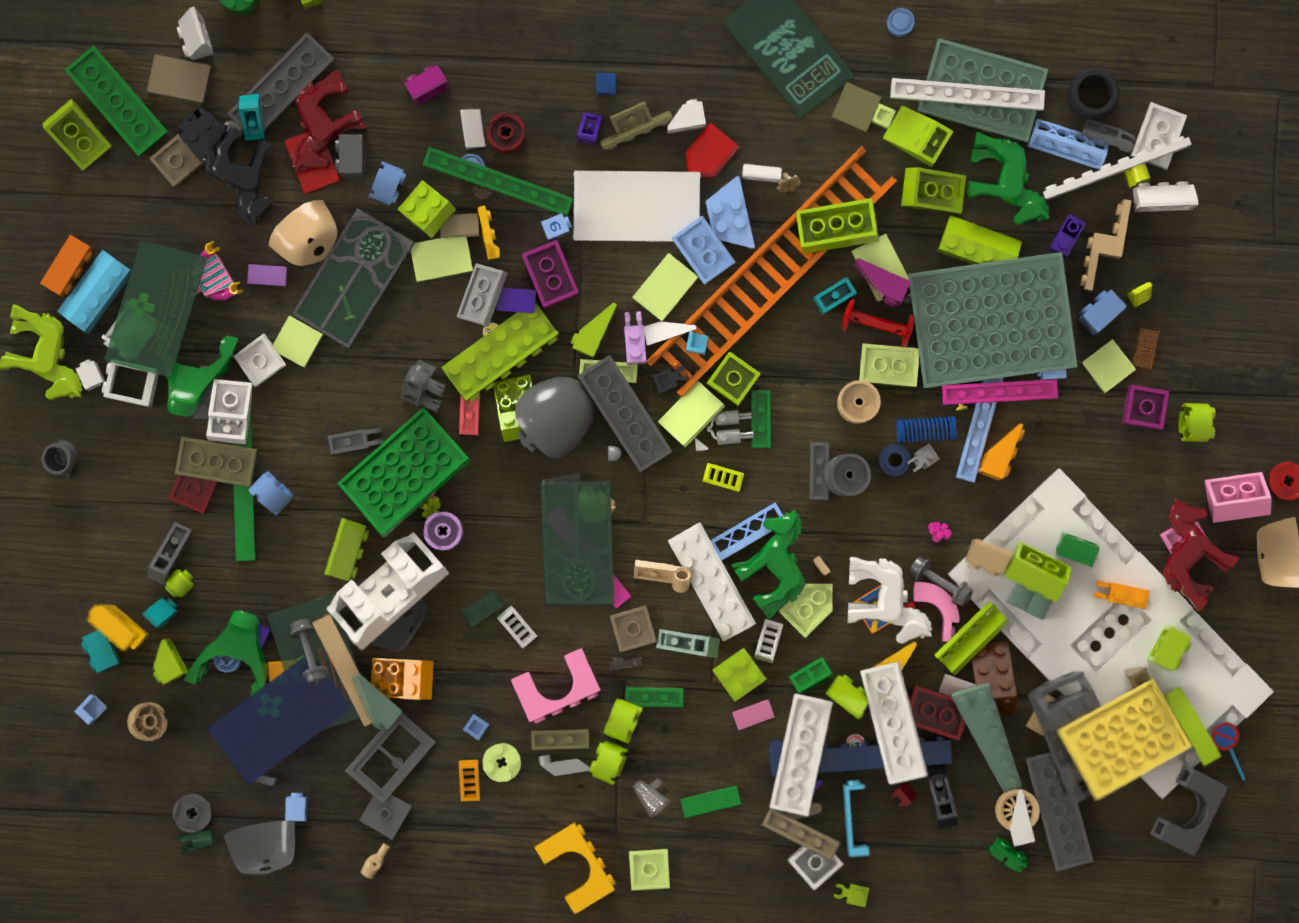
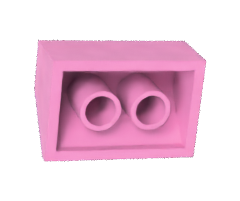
[1205,472,1272,523]

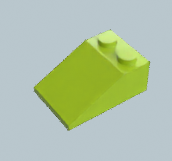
[42,99,111,171]
[901,167,966,214]
[825,674,868,719]

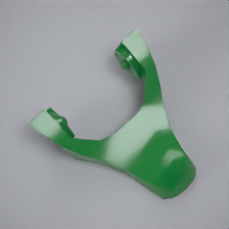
[156,322,238,417]
[183,611,269,706]

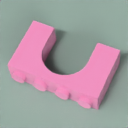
[511,648,600,724]

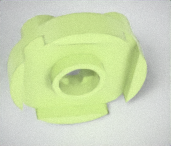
[483,743,521,782]

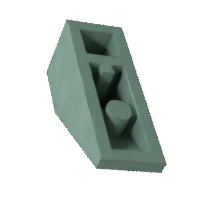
[656,629,720,658]
[352,674,402,730]

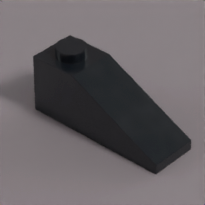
[926,764,958,829]

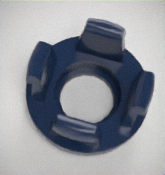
[879,444,911,476]

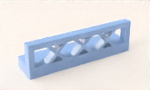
[1028,119,1109,169]
[710,503,784,561]

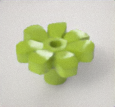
[420,496,441,519]

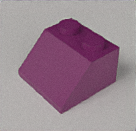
[404,65,450,106]

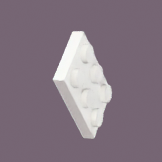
[1130,102,1187,170]

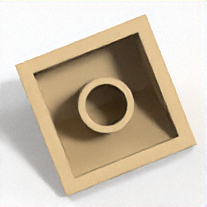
[965,539,1013,577]

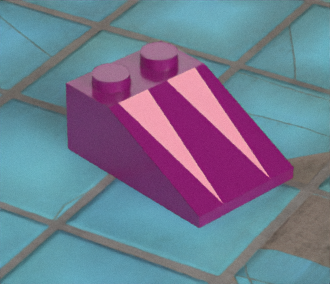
[854,258,911,307]

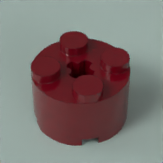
[487,113,526,154]

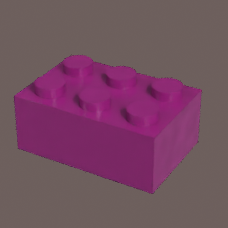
[522,240,579,310]

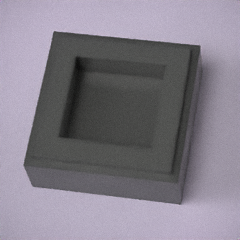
[255,774,277,786]

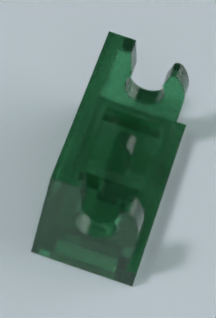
[462,590,505,627]

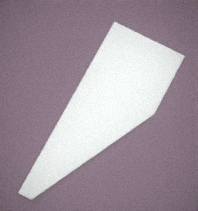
[644,321,696,346]
[1010,790,1035,846]

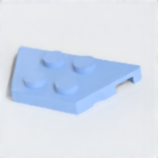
[706,176,755,249]

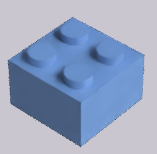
[1078,290,1127,336]

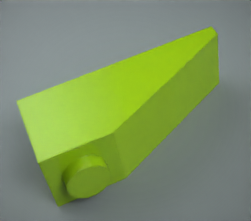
[571,303,617,358]

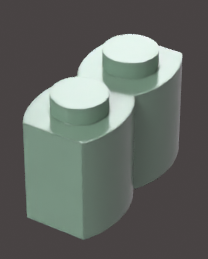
[1007,582,1053,620]

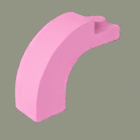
[912,582,960,641]

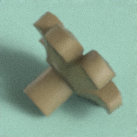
[777,172,801,193]

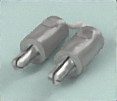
[707,410,754,445]

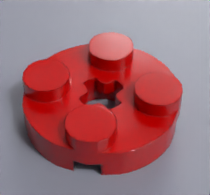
[1268,462,1299,500]

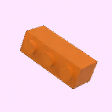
[40,235,93,297]

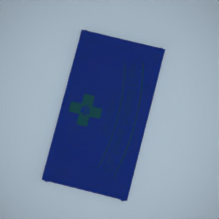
[207,655,352,784]

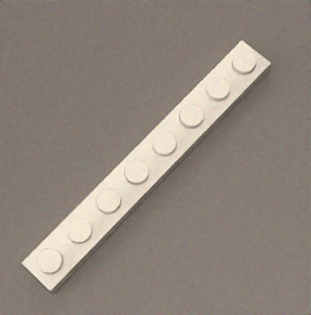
[890,78,1045,111]
[1043,136,1191,200]

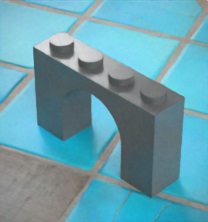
[1150,765,1228,856]

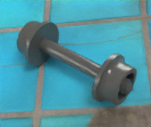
[909,557,973,606]
[290,619,327,685]

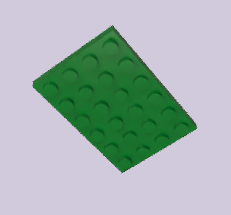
[337,407,471,537]

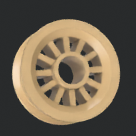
[995,789,1039,830]

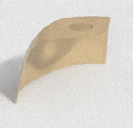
[269,200,337,266]
[1257,517,1299,588]

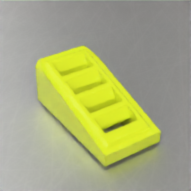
[1127,282,1152,307]
[702,463,744,492]

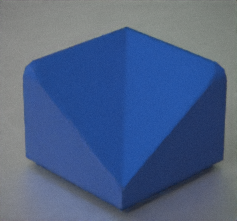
[596,73,616,95]

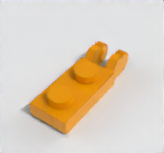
[1093,580,1150,609]

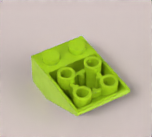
[883,106,953,167]
[493,375,532,442]

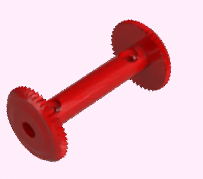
[842,298,914,348]

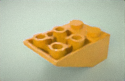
[977,424,1025,481]
[371,658,434,699]

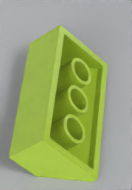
[937,215,1022,265]

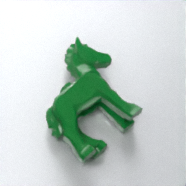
[967,132,1050,225]
[731,510,805,619]

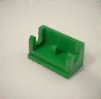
[1056,532,1100,567]
[789,657,833,695]

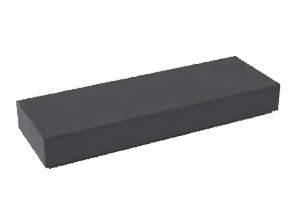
[809,442,829,500]

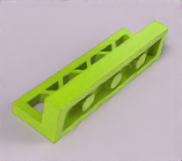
[935,601,1010,675]

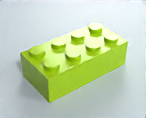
[796,198,879,254]

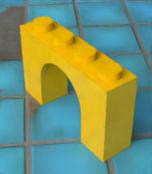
[88,605,149,650]
[535,822,616,914]

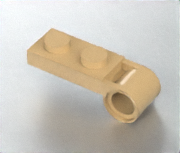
[633,560,691,593]

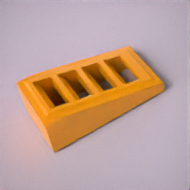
[459,759,480,802]

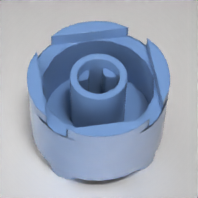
[369,161,406,205]
[248,471,294,516]

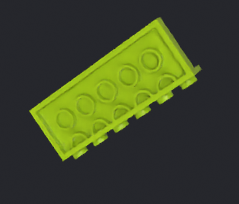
[441,302,559,402]

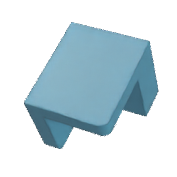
[686,331,708,355]

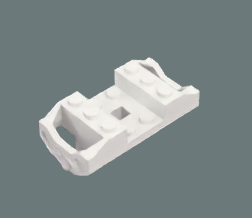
[326,532,449,650]

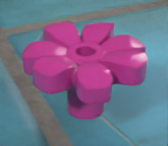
[928,522,952,542]

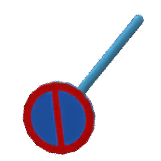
[1210,722,1246,781]

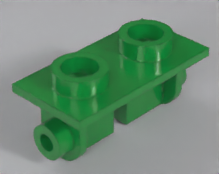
[988,837,1029,873]

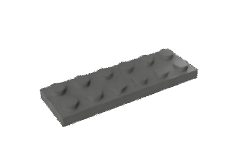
[227,32,335,141]
[578,355,672,472]
[1025,752,1094,872]

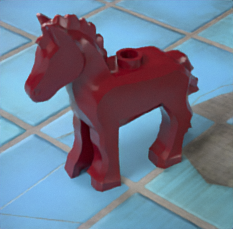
[291,69,367,173]
[1163,499,1239,611]

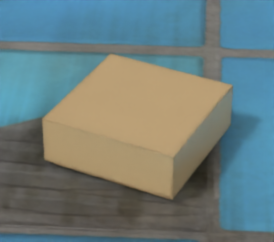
[813,556,830,576]

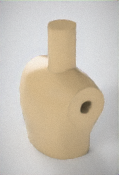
[361,844,390,879]

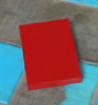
[285,132,340,195]

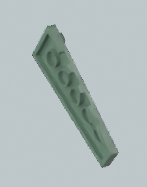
[952,683,1022,792]

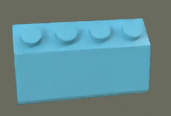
[57,250,134,334]

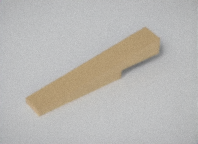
[312,614,372,727]

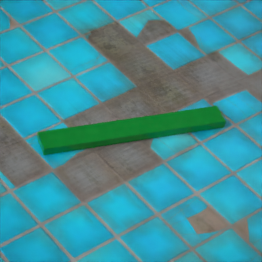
[423,147,573,216]
[232,410,256,561]

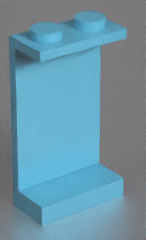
[842,779,869,857]

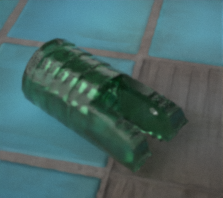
[177,829,216,853]

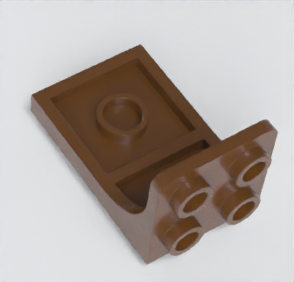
[971,641,1017,716]

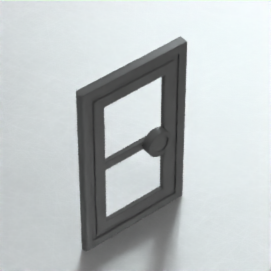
[345,713,436,804]

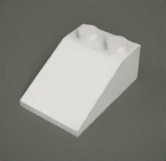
[177,7,214,61]

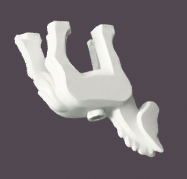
[848,557,932,644]

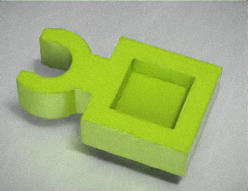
[833,883,869,907]

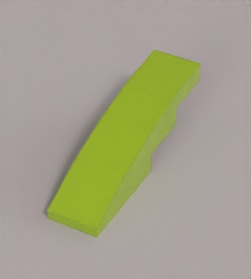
[1163,686,1221,767]

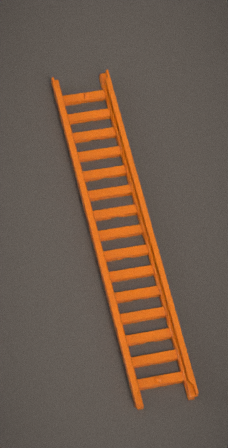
[646,146,897,397]

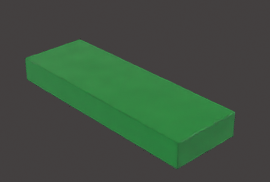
[751,390,771,448]
[626,687,684,708]
[681,785,741,818]

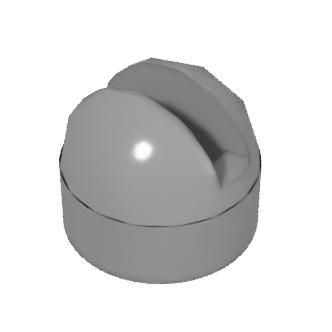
[608,446,621,461]

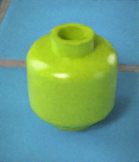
[165,569,193,597]

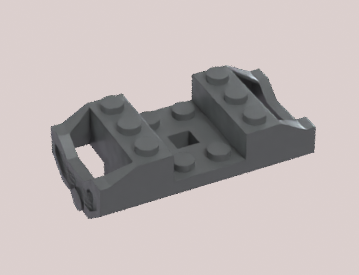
[1028,671,1101,802]

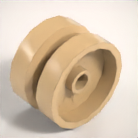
[837,381,880,424]

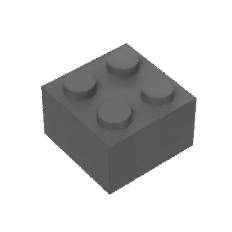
[335,135,366,179]

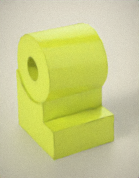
[1124,163,1150,188]

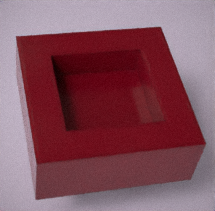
[891,781,918,807]

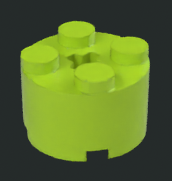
[1178,403,1215,442]
[603,698,643,744]
[589,741,629,785]

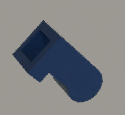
[769,740,784,777]

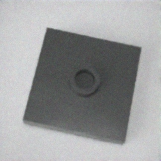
[359,787,412,840]

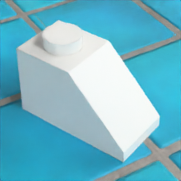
[667,99,706,133]

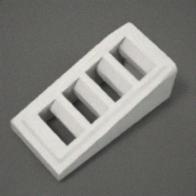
[497,606,537,648]
[754,619,783,663]

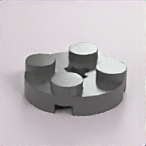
[173,794,212,833]

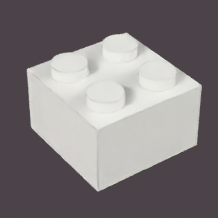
[788,846,843,890]

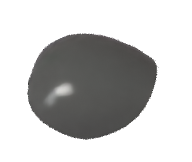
[515,377,595,458]

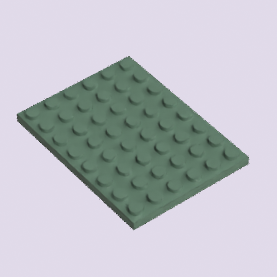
[908,252,1077,388]

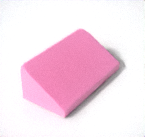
[732,699,774,730]

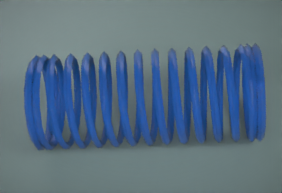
[897,416,957,443]

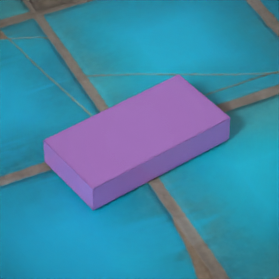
[247,264,287,287]

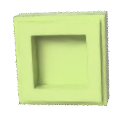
[871,104,896,129]

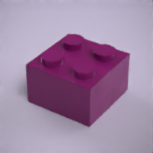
[1122,385,1170,431]

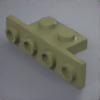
[600,101,673,150]

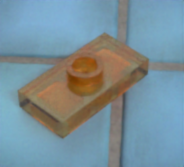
[1132,328,1160,370]

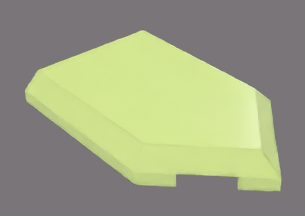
[778,584,833,638]

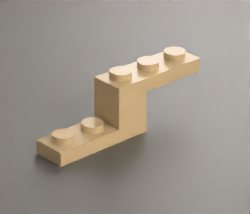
[1080,199,1131,292]

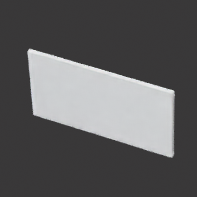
[573,171,701,241]

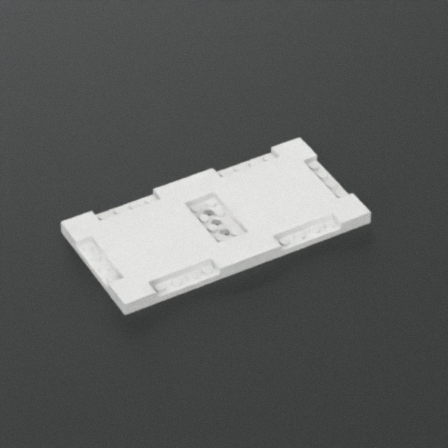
[947,468,1274,799]

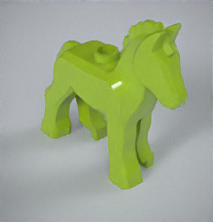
[0,304,83,400]

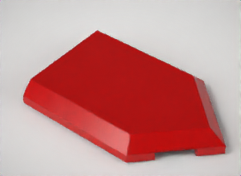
[686,123,740,178]

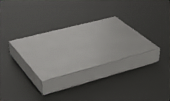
[457,263,508,327]

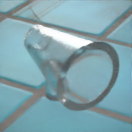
[633,778,670,818]

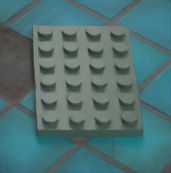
[917,38,1048,143]

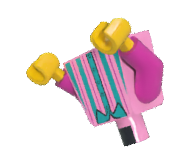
[188,241,243,300]

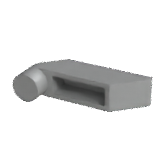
[539,755,590,776]

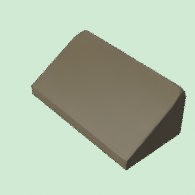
[440,213,479,238]

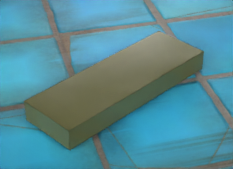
[531,729,590,750]

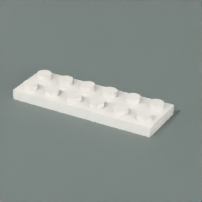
[668,523,756,641]
[860,662,928,784]
[770,693,833,816]

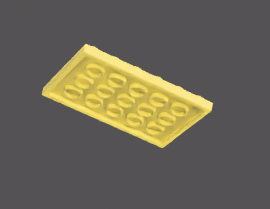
[1058,679,1192,800]

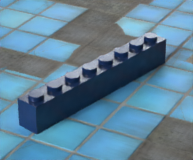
[817,736,952,773]

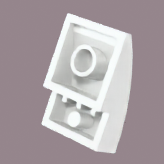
[206,379,252,445]

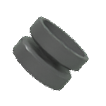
[824,454,871,496]

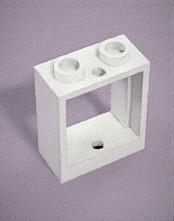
[102,359,160,407]

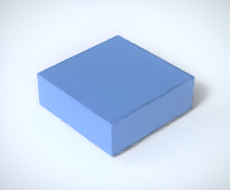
[463,714,490,741]

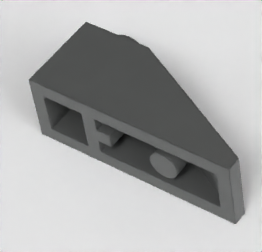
[147,522,192,585]

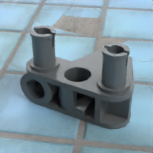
[400,360,446,413]

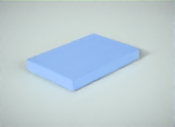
[672,215,735,285]

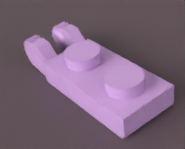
[624,311,646,365]

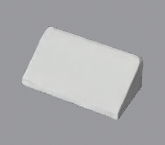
[460,109,485,150]
[742,164,781,182]
[939,674,975,697]

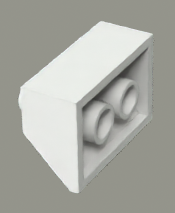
[1133,182,1198,212]

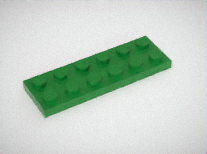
[65,45,169,157]

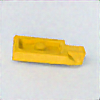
[477,206,500,260]

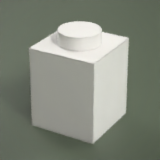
[76,360,105,391]

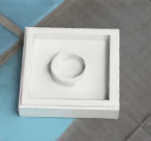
[233,334,286,387]

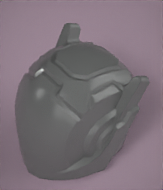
[41,440,78,478]

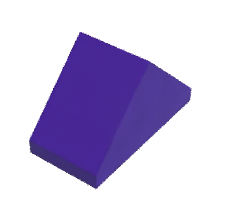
[577,112,602,145]

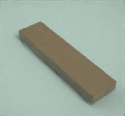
[762,808,840,861]

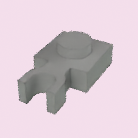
[907,443,940,472]

